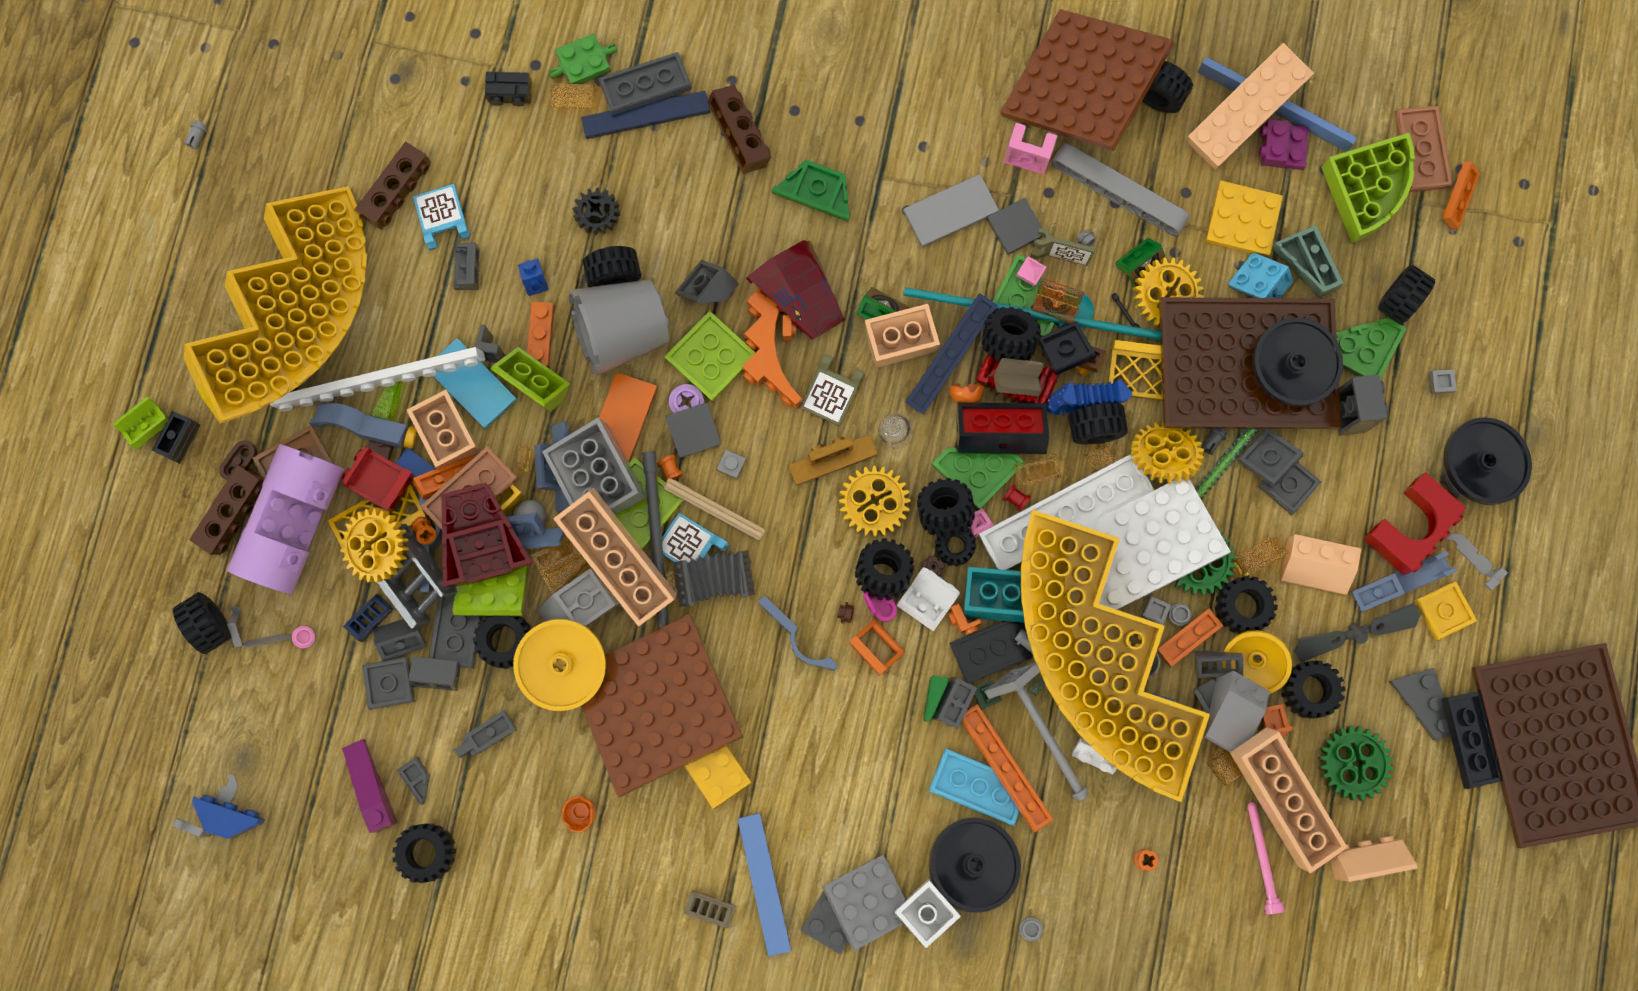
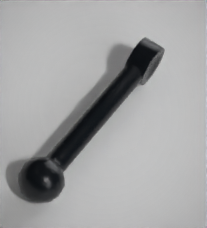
[1111,293,1140,328]

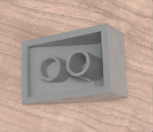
[1203,670,1270,752]

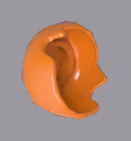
[949,383,985,403]
[562,796,597,833]

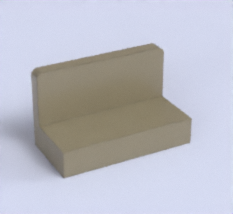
[993,358,1044,396]

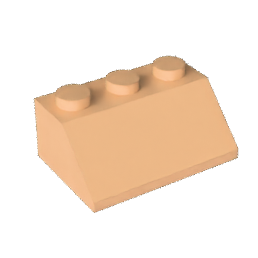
[865,304,940,368]
[1280,534,1361,595]
[1330,835,1418,882]

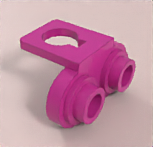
[863,591,897,622]

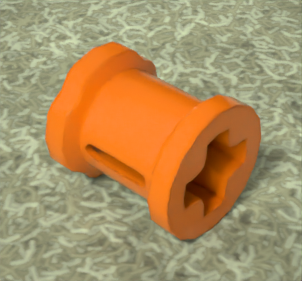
[657,455,684,482]
[411,517,437,545]
[1134,849,1159,871]

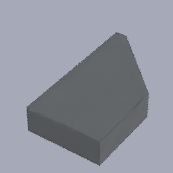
[397,757,430,805]

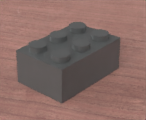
[1338,374,1389,436]

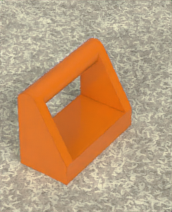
[849,619,906,676]

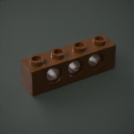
[707,85,771,174]
[355,141,431,230]
[189,465,265,555]

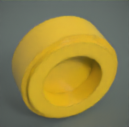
[404,426,419,449]

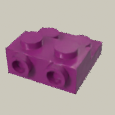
[1259,119,1308,170]

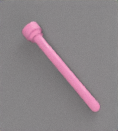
[1248,802,1285,915]

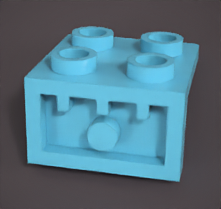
[1228,253,1294,298]

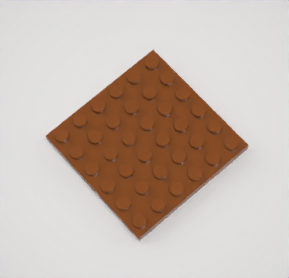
[1000,9,1174,151]
[581,614,744,797]

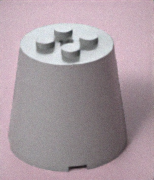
[568,280,669,376]

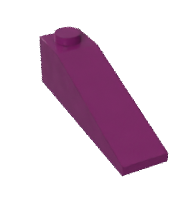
[342,739,398,833]

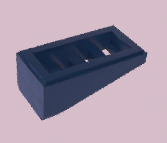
[343,594,394,642]

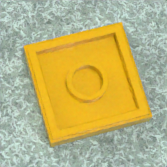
[1414,581,1477,641]

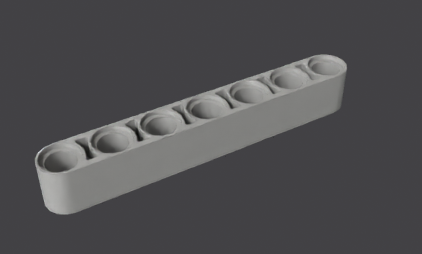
[1051,143,1190,236]

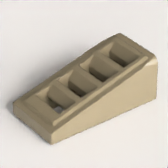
[684,890,736,928]

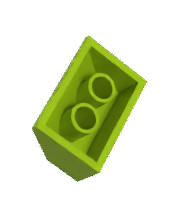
[491,347,570,412]

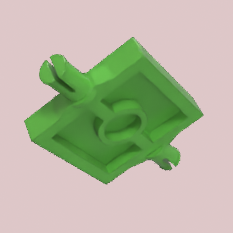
[548,33,618,88]

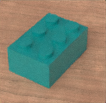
[964,567,1025,623]

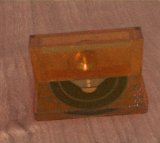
[1032,278,1084,324]

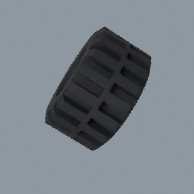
[1142,61,1193,113]
[583,246,641,287]
[1378,264,1435,324]
[981,307,1041,362]
[1069,403,1128,445]
[917,478,975,538]
[855,538,915,600]
[1215,576,1278,634]
[173,592,231,654]
[473,616,531,669]
[1281,660,1346,719]
[392,823,456,883]

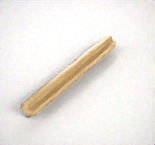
[664,478,765,540]

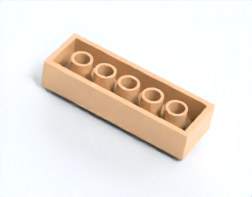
[1186,43,1314,170]
[553,487,677,627]
[1230,727,1348,874]

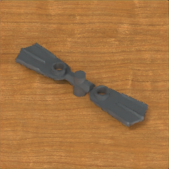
[1294,603,1421,662]

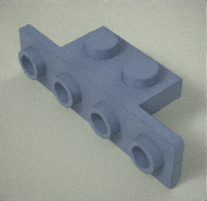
[534,422,570,512]
[506,513,565,549]

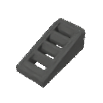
[1195,651,1243,678]

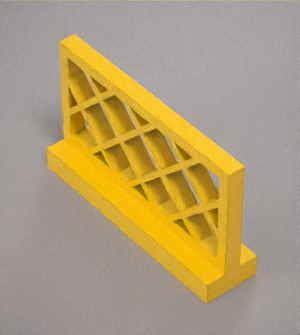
[1108,340,1163,400]
[328,483,432,563]

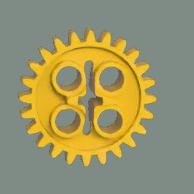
[1133,257,1204,326]
[1130,422,1204,484]
[839,466,911,538]
[340,509,409,582]

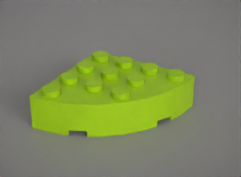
[1321,133,1415,244]

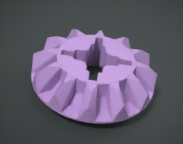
[669,384,704,413]

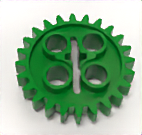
[1175,532,1237,596]
[1317,726,1394,801]

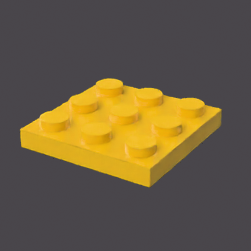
[1205,180,1283,258]

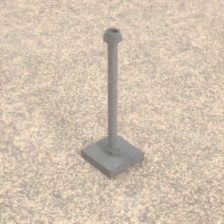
[985,662,1089,801]

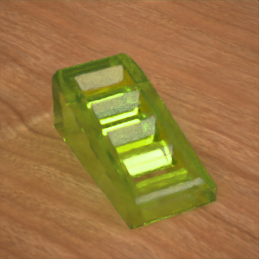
[371,381,403,422]

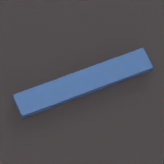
[738,813,791,957]

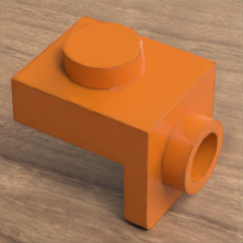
[948,603,982,635]
[1262,704,1293,737]

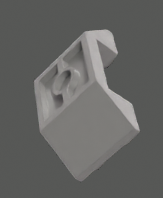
[538,568,622,627]

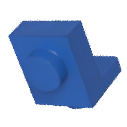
[518,258,549,296]

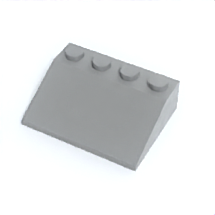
[542,417,646,514]

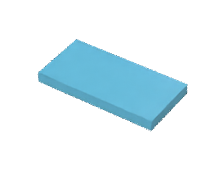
[434,338,517,430]
[929,748,1020,826]

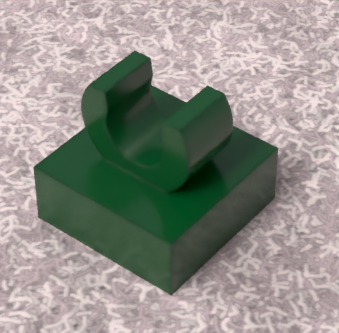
[974,680,1002,709]

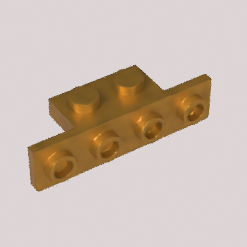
[788,434,877,485]

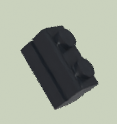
[485,72,532,106]
[151,411,200,464]

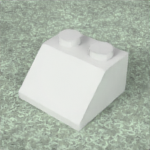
[895,878,961,948]

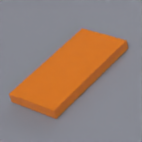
[599,372,658,463]

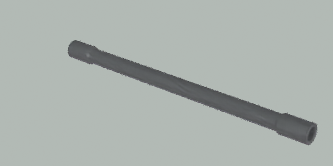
[642,451,669,629]

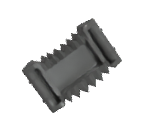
[673,550,755,607]

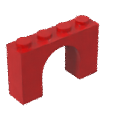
[1363,472,1466,575]

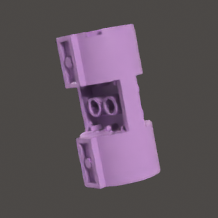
[226,444,344,594]

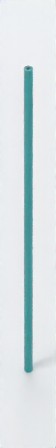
[903,287,1161,340]

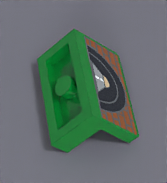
[1115,238,1168,287]
[856,287,909,320]

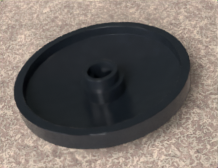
[1252,318,1343,407]
[1444,417,1532,505]
[929,818,1021,913]

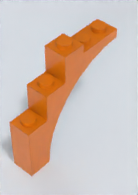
[742,288,802,409]

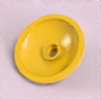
[1222,630,1292,694]

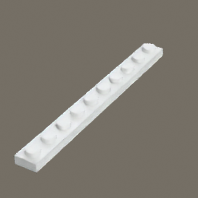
[270,347,485,412]

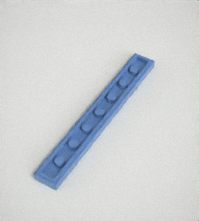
[1198,57,1357,152]

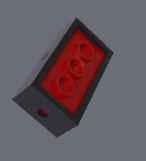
[956,402,1049,454]

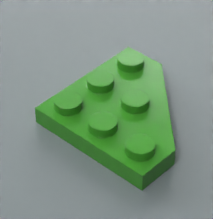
[993,254,1055,337]
[1336,318,1407,379]
[932,448,1025,510]

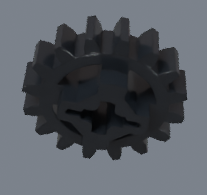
[573,187,620,235]

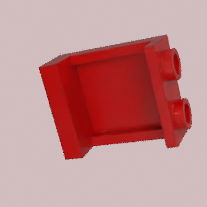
[341,446,415,514]

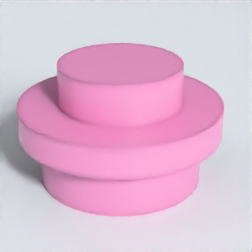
[292,626,315,648]

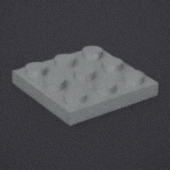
[822,855,906,951]

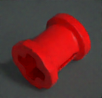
[1002,484,1031,512]

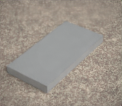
[903,174,999,248]

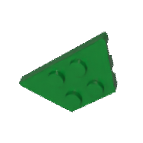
[772,160,850,222]

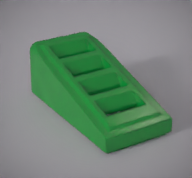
[923,676,949,722]

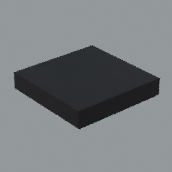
[1038,321,1096,375]

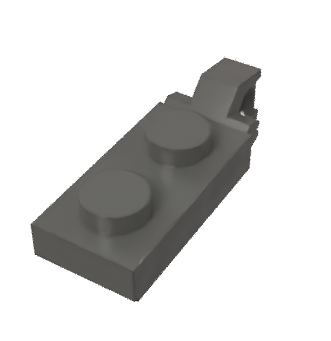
[454,710,517,758]

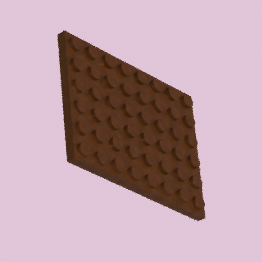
[1159,297,1341,429]
[1472,643,1638,848]

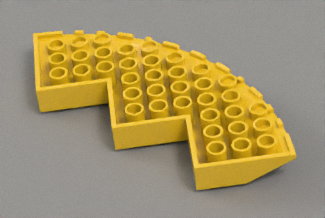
[183,186,367,424]
[1021,509,1210,802]

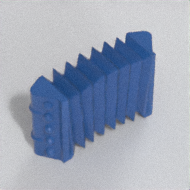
[1046,380,1132,416]

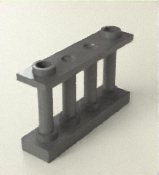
[372,524,457,629]

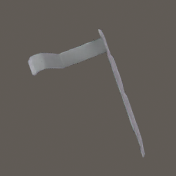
[1447,533,1508,591]
[227,606,292,648]
[173,774,238,838]

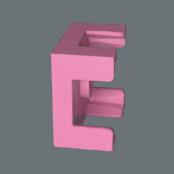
[1004,123,1057,175]

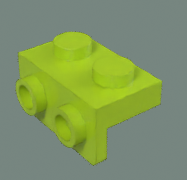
[113,397,169,451]

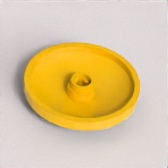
[513,619,606,711]

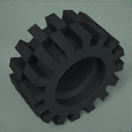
[935,530,976,566]

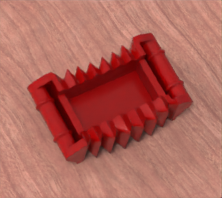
[976,352,1060,404]

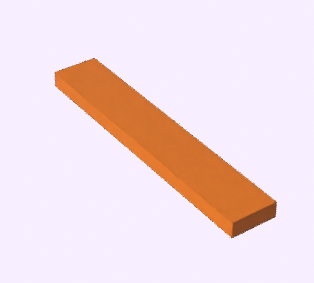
[961,704,1054,833]

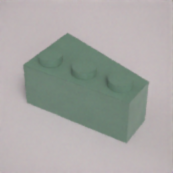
[1272,225,1344,298]

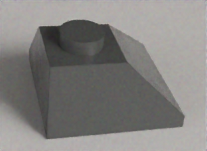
[675,260,739,304]

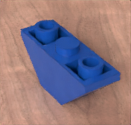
[192,794,265,839]

